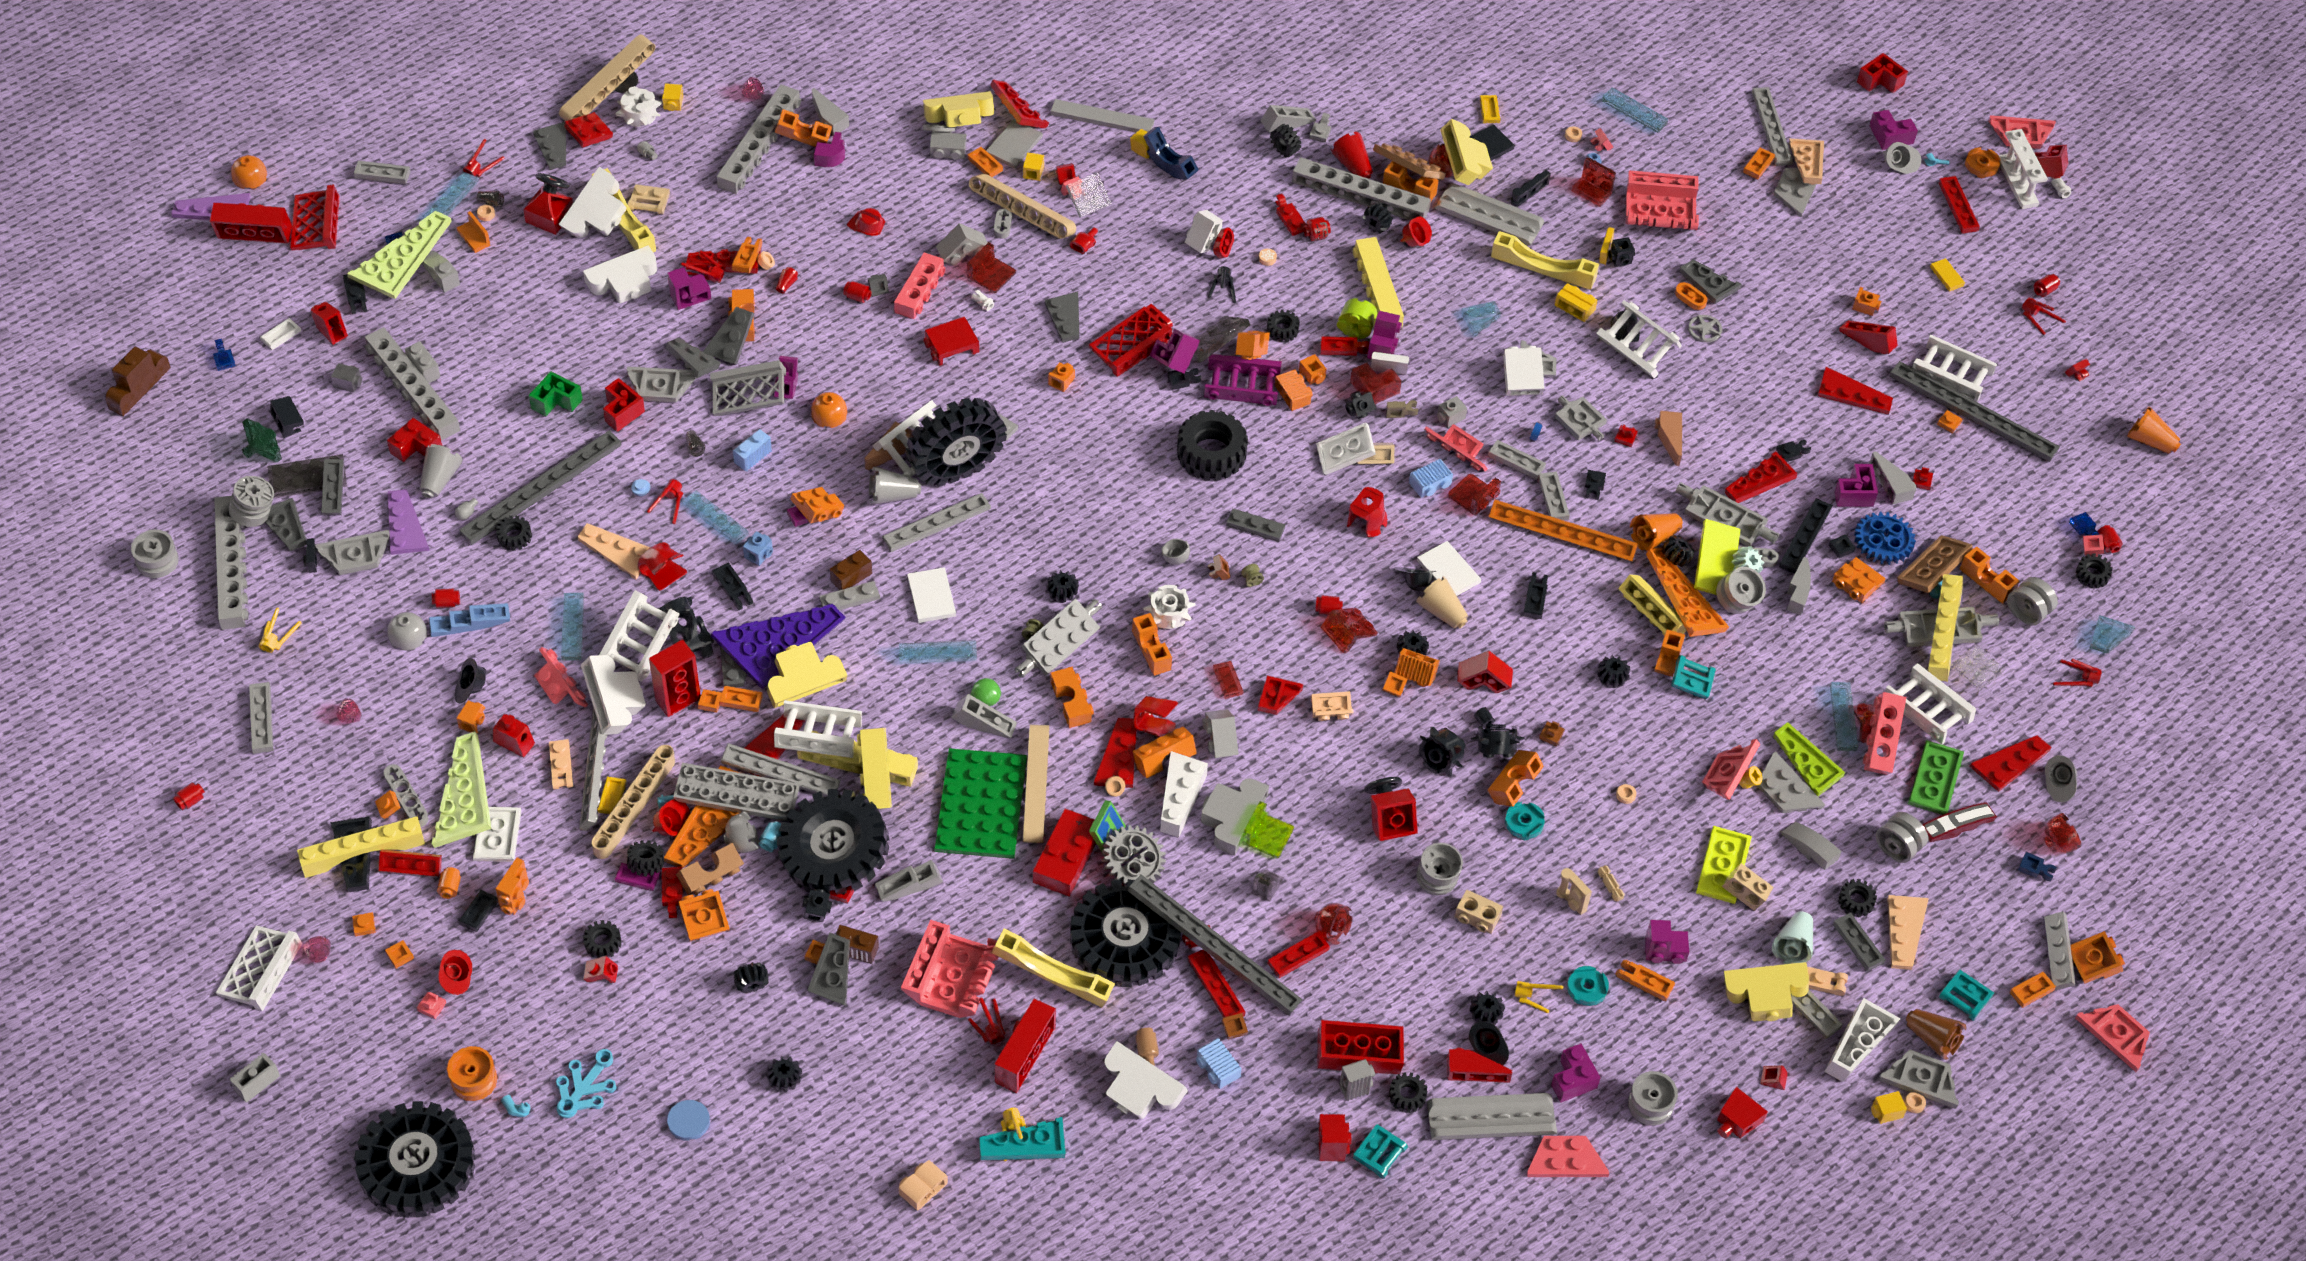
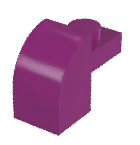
[814,132,845,167]
[774,356,798,399]

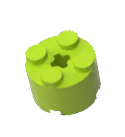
[1336,298,1378,341]

